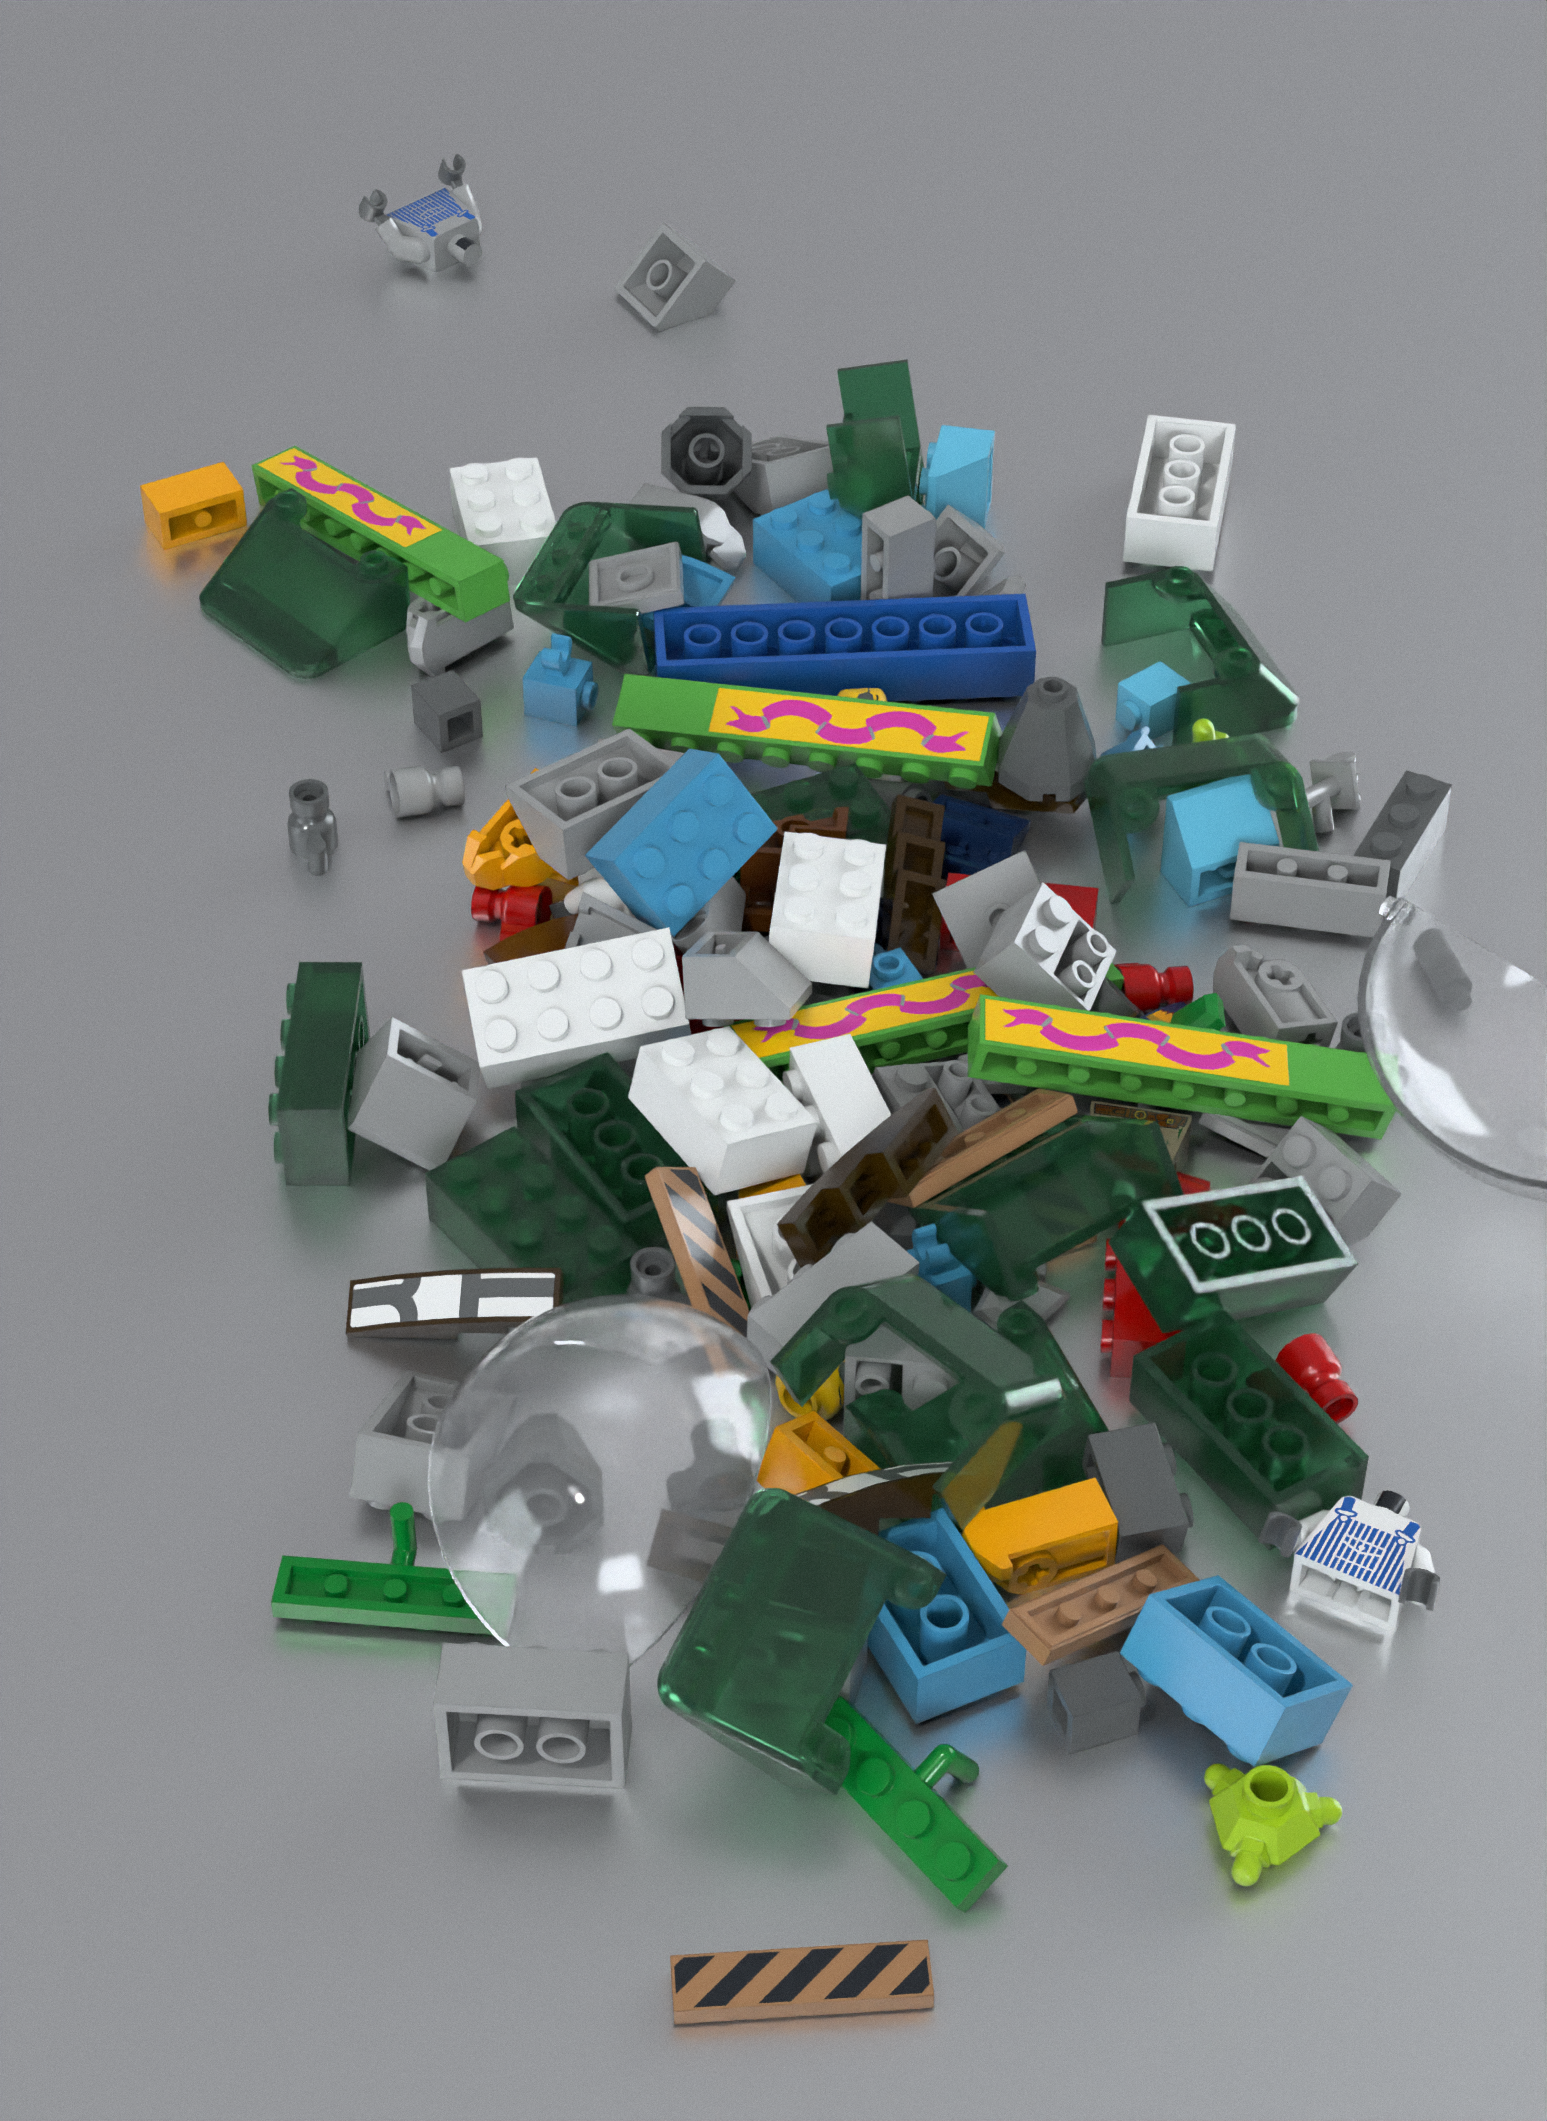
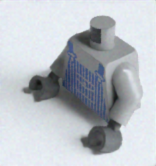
[359,154,483,272]

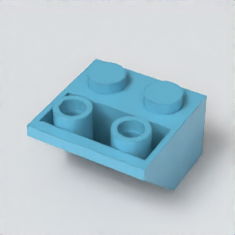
[919,425,995,529]
[1160,770,1280,907]

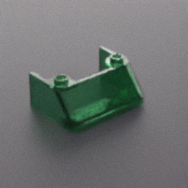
[826,359,926,520]
[1101,566,1299,752]
[1085,734,1319,904]
[770,1274,1066,1530]

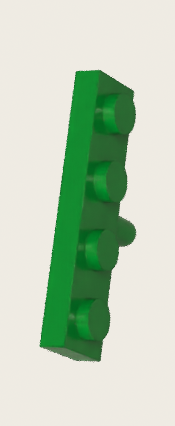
[271,1502,519,1636]
[799,1696,1008,1913]

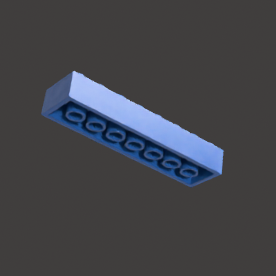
[653,594,1036,702]

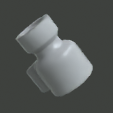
[384,766,465,818]

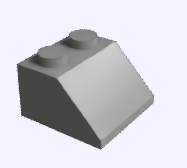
[614,222,736,331]

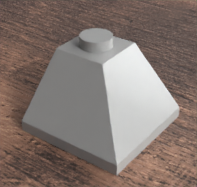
[933,505,1005,597]

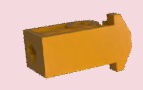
[462,768,554,890]
[961,1478,1118,1595]

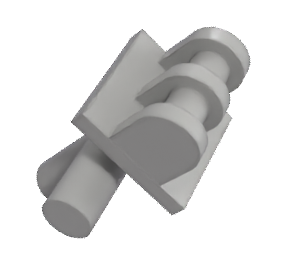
[1287,752,1361,833]

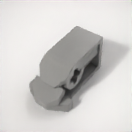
[626,483,746,575]
[406,597,514,677]
[1213,945,1338,1048]

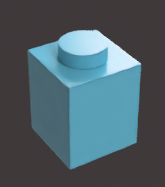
[1115,661,1192,741]

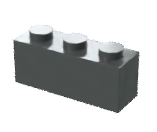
[1353,770,1452,916]

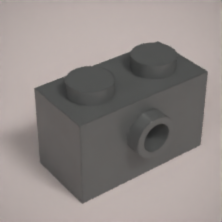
[1082,1422,1194,1564]

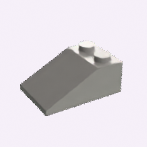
[734,434,852,515]
[350,1370,515,1523]

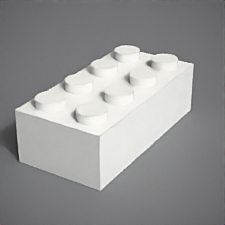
[1123,415,1236,572]
[462,927,692,1089]

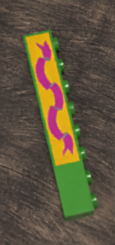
[251,446,510,623]
[612,674,1003,789]
[724,962,1124,1085]
[968,994,1398,1140]

